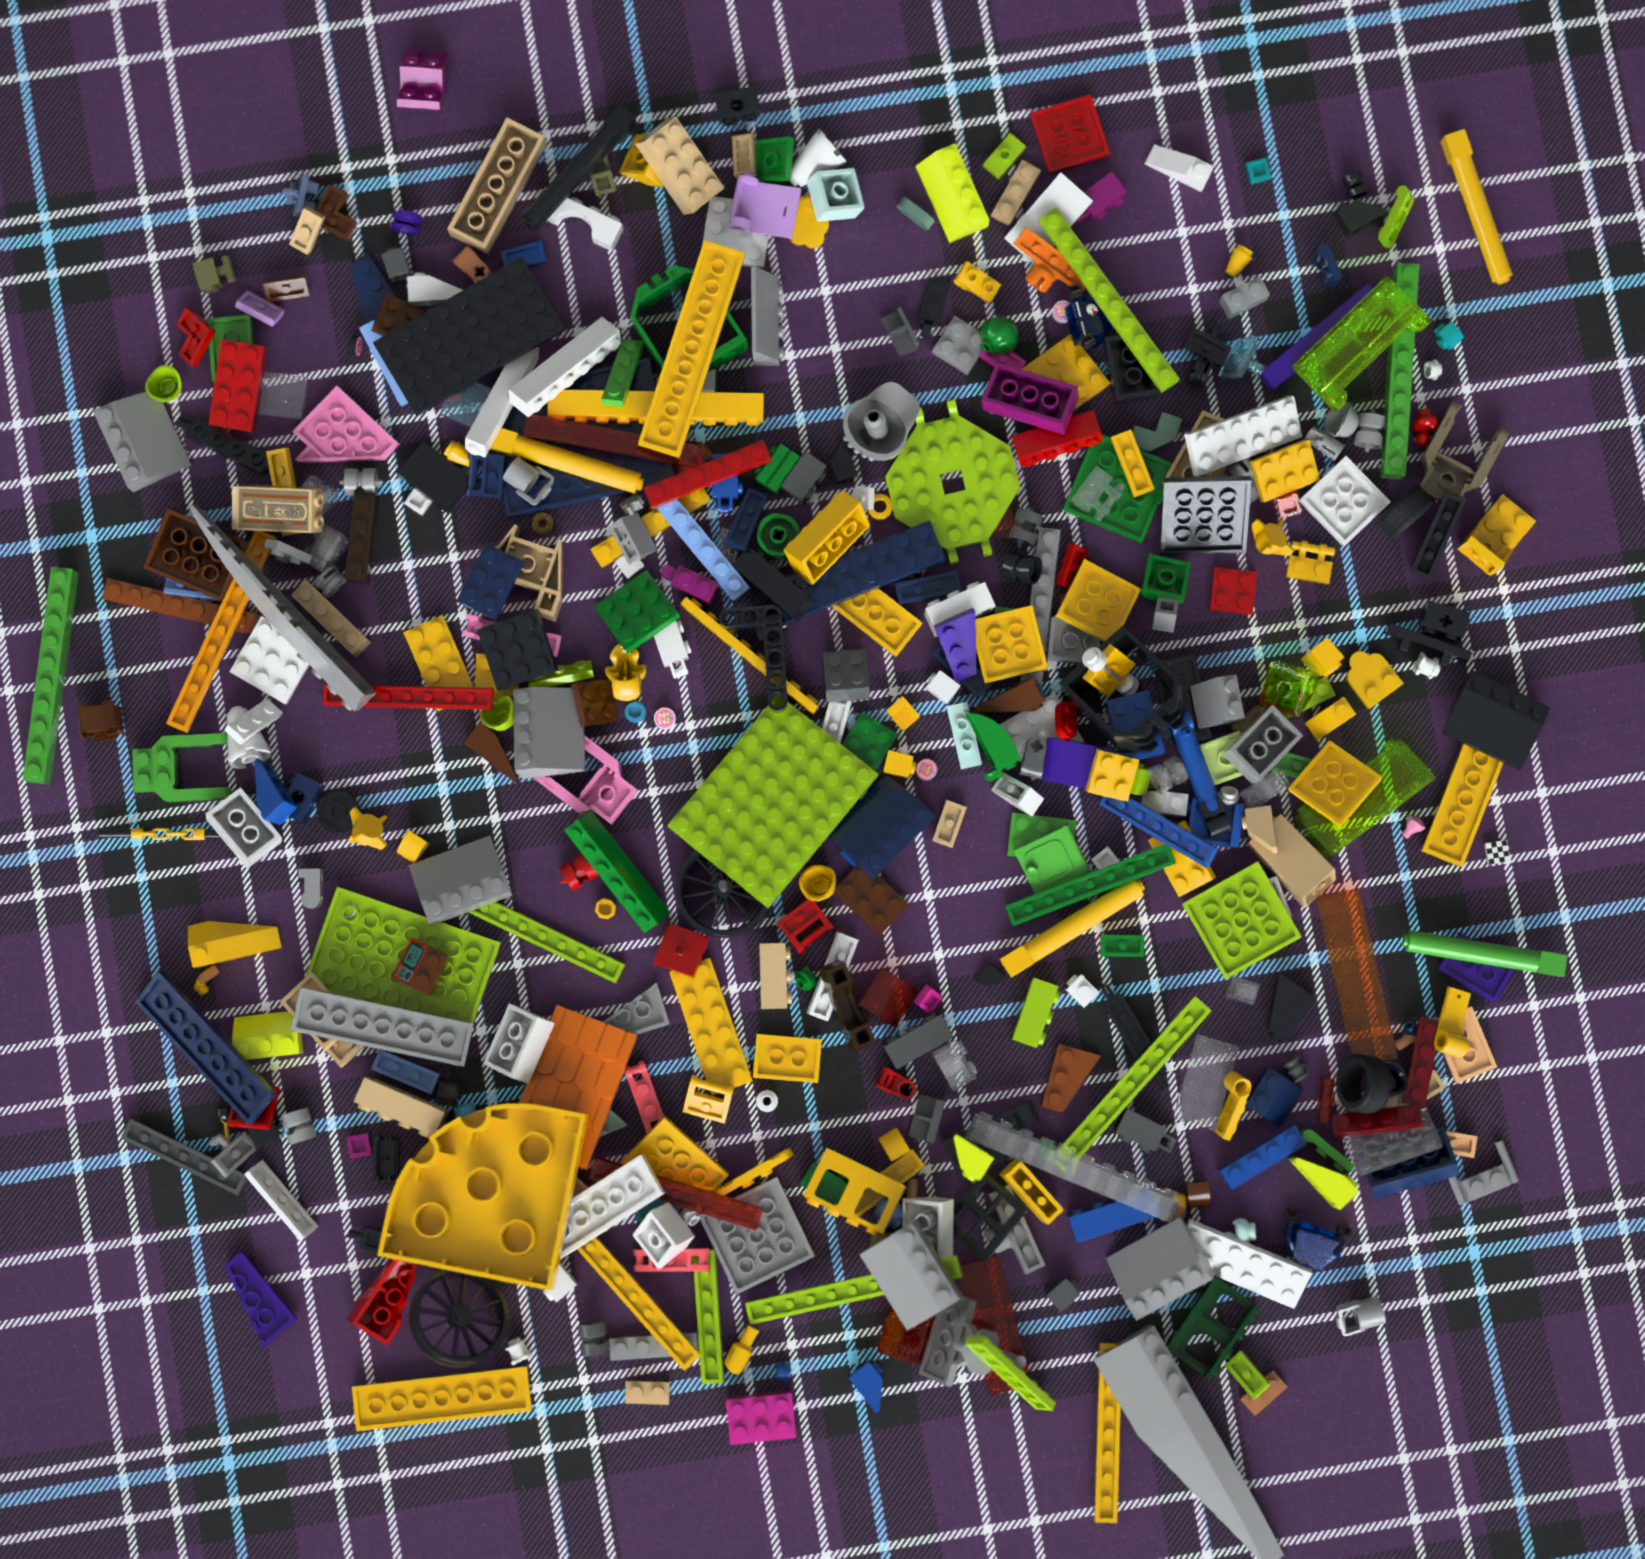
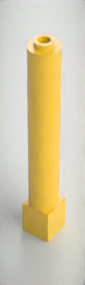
[1440,129,1513,285]
[490,428,645,494]
[999,879,1145,978]

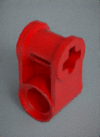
[874,1066,916,1099]

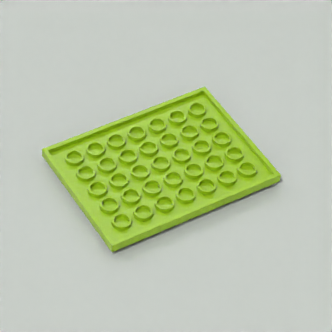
[667,697,878,908]
[305,887,501,1066]

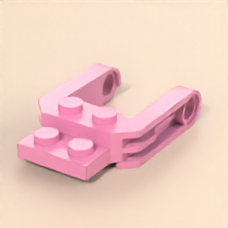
[534,735,638,825]

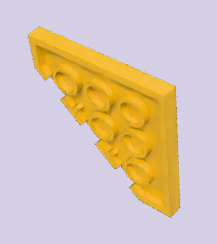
[606,1116,729,1192]

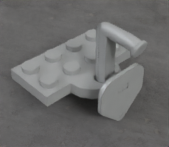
[918,1296,1026,1387]

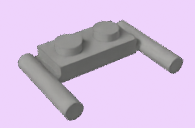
[1448,1140,1520,1205]

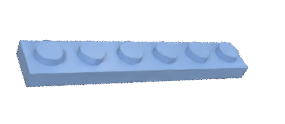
[657,499,750,602]

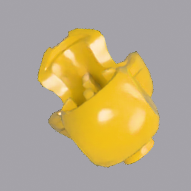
[605,644,646,701]

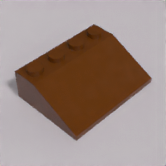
[143,508,250,601]

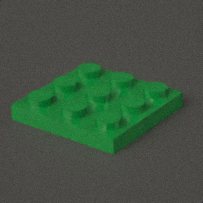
[594,570,680,654]

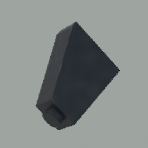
[1266,974,1317,1043]

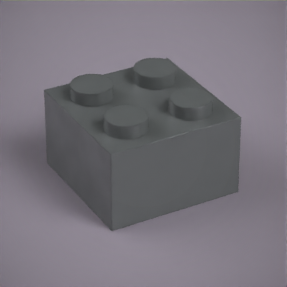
[823,649,870,702]

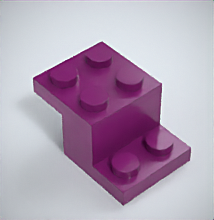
[397,48,449,110]

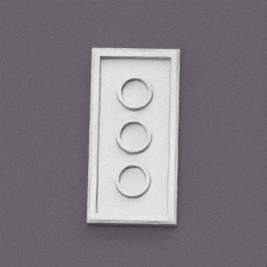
[1005,173,1093,264]

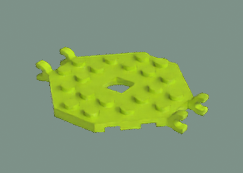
[885,400,1020,565]

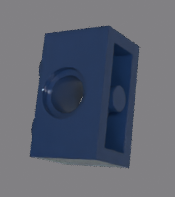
[287,772,324,824]

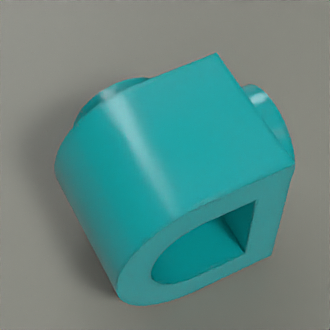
[1433,321,1464,350]

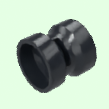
[1342,171,1369,200]

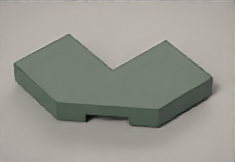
[1132,412,1182,453]

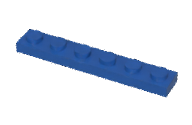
[1099,796,1218,868]

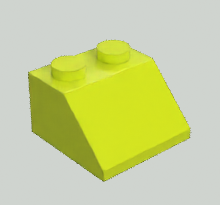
[953,1133,994,1182]

